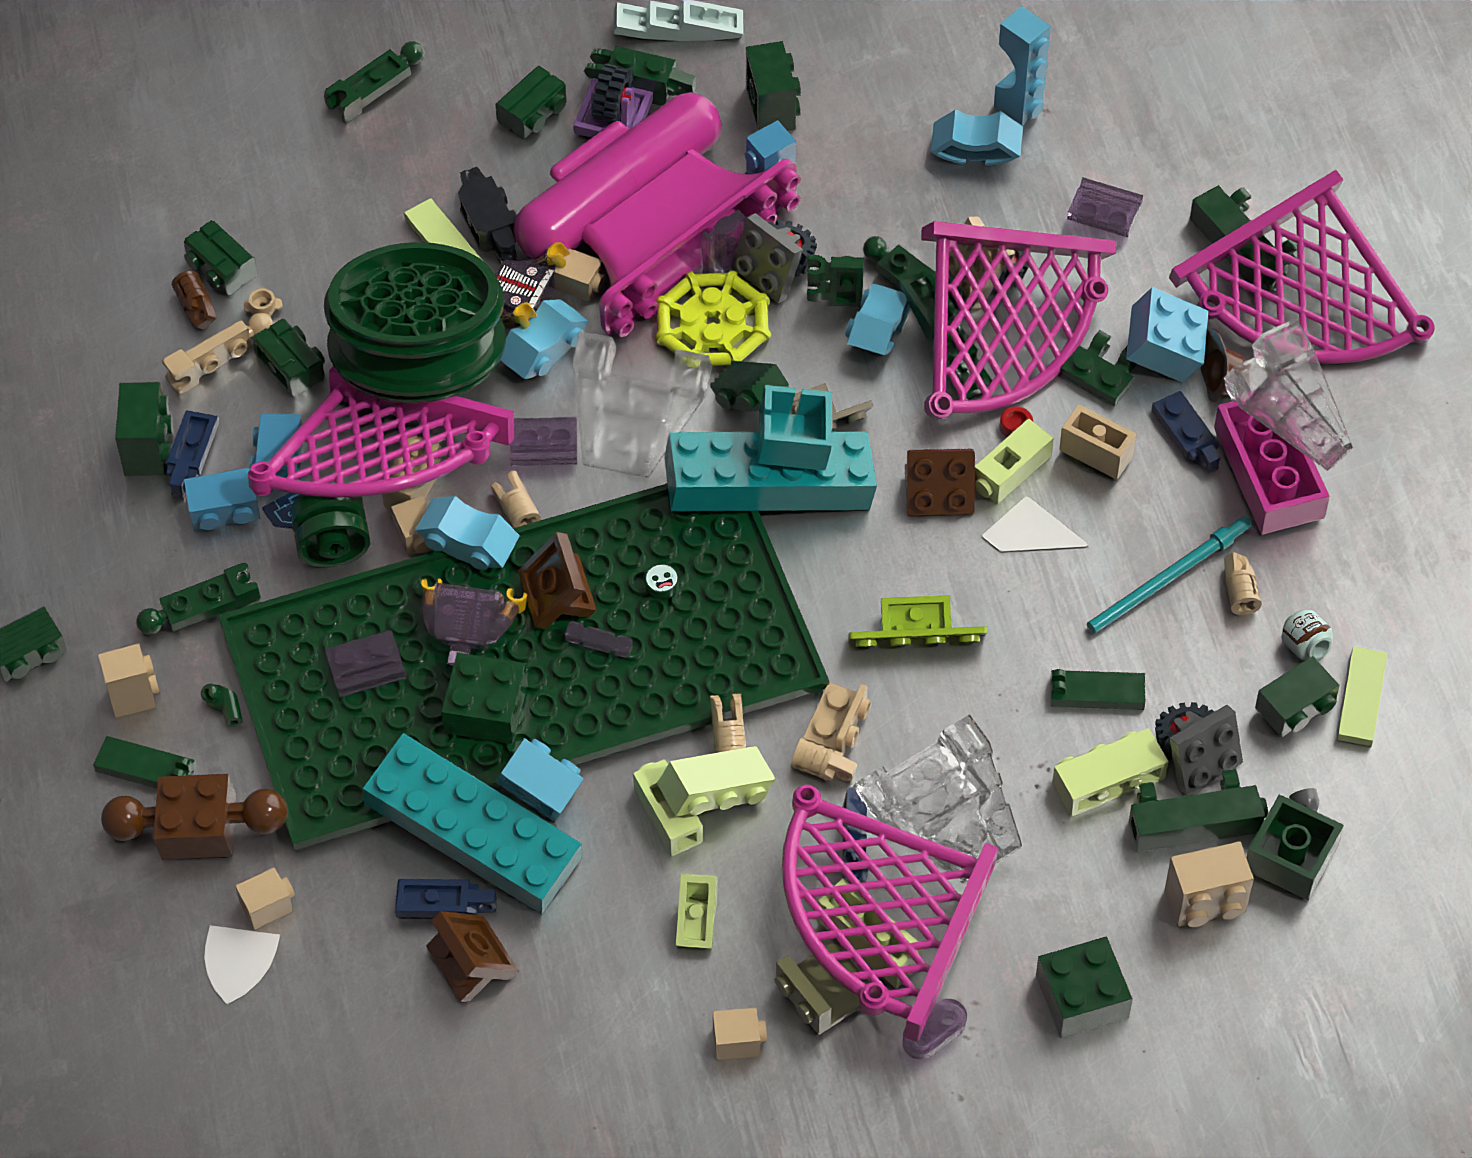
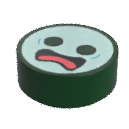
[645,563,679,599]

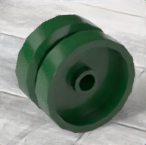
[290,495,371,568]

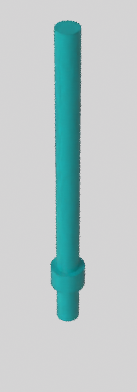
[1087,516,1252,634]

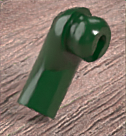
[201,683,243,727]

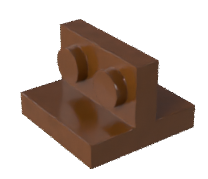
[518,532,596,629]
[426,911,519,1002]

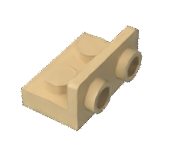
[803,682,871,757]

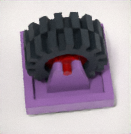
[573,64,653,137]

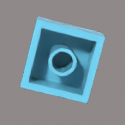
[1126,287,1208,383]
[496,738,584,822]

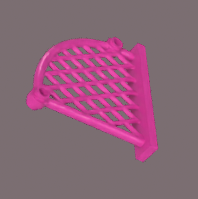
[1169,170,1435,364]
[921,221,1116,420]
[248,366,514,497]
[782,785,999,1043]

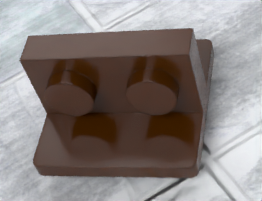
[905,448,975,516]

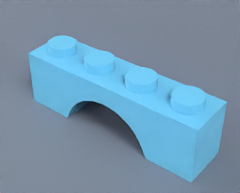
[994,6,1051,126]

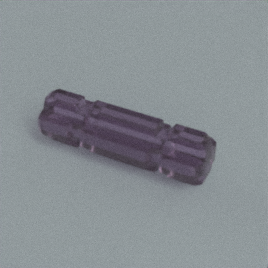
[565,622,633,658]

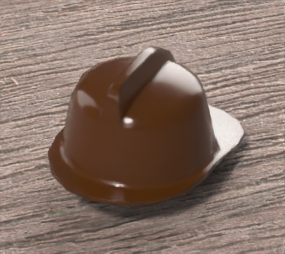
[1200,328,1249,402]

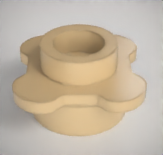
[243,288,283,316]

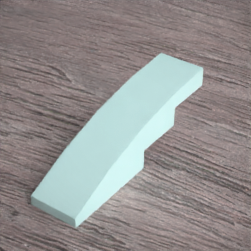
[613,0,743,41]

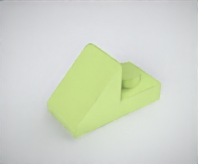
[676,873,717,949]

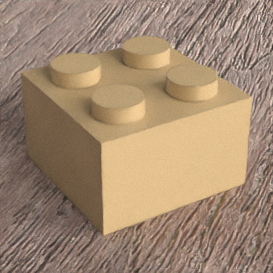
[1164,842,1254,928]

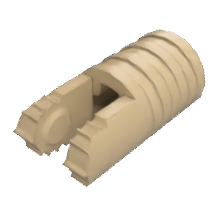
[490,470,541,528]
[710,694,746,753]

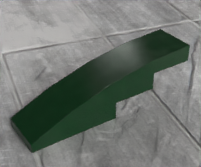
[900,269,992,400]

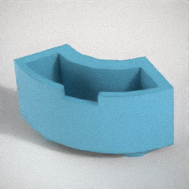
[930,109,1023,166]
[845,283,911,355]
[500,299,589,379]
[415,496,520,570]

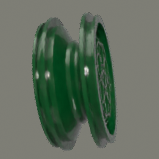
[324,242,506,403]

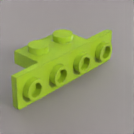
[848,595,988,647]

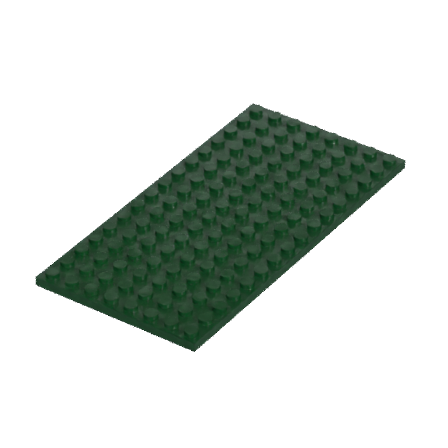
[218,483,830,851]

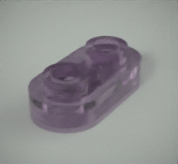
[902,999,967,1060]

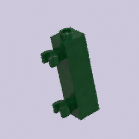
[1190,185,1297,292]
[1128,769,1268,852]

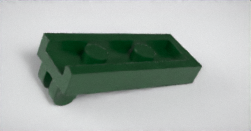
[1050,669,1146,710]
[93,736,196,789]

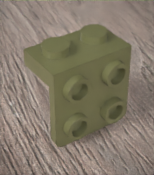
[774,943,869,1035]

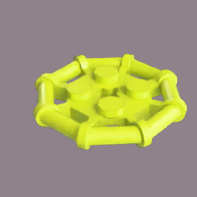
[655,270,771,369]

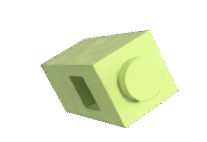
[975,419,1054,504]
[633,759,703,857]

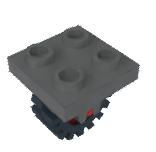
[731,213,817,304]
[1155,702,1243,796]

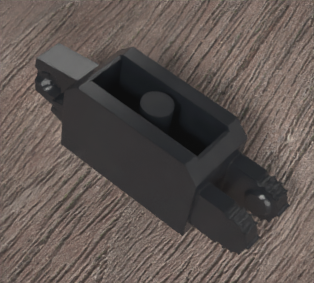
[458,167,517,264]

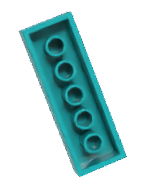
[664,432,877,511]
[363,733,582,914]

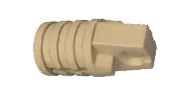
[1224,552,1262,615]
[791,738,857,783]

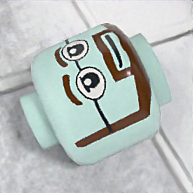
[1281,610,1333,661]

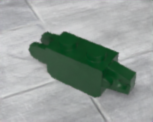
[583,46,696,106]

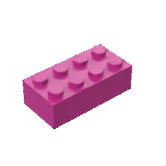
[1214,389,1330,535]

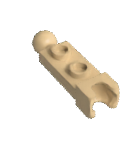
[162,313,273,394]

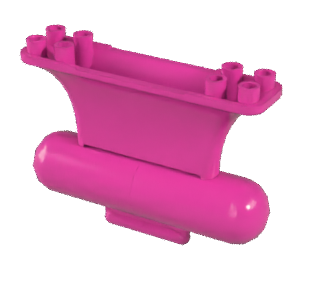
[513,92,801,337]

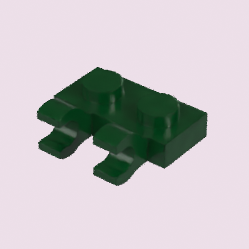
[807,255,864,307]
[1060,330,1137,406]

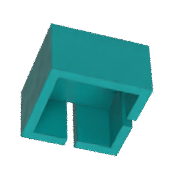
[758,385,832,470]

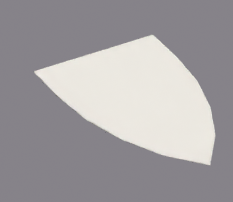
[204,925,280,1005]

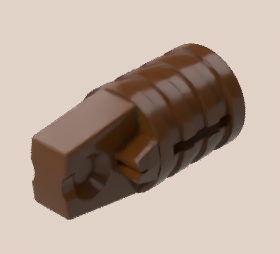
[171,270,217,330]

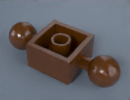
[101,774,288,860]

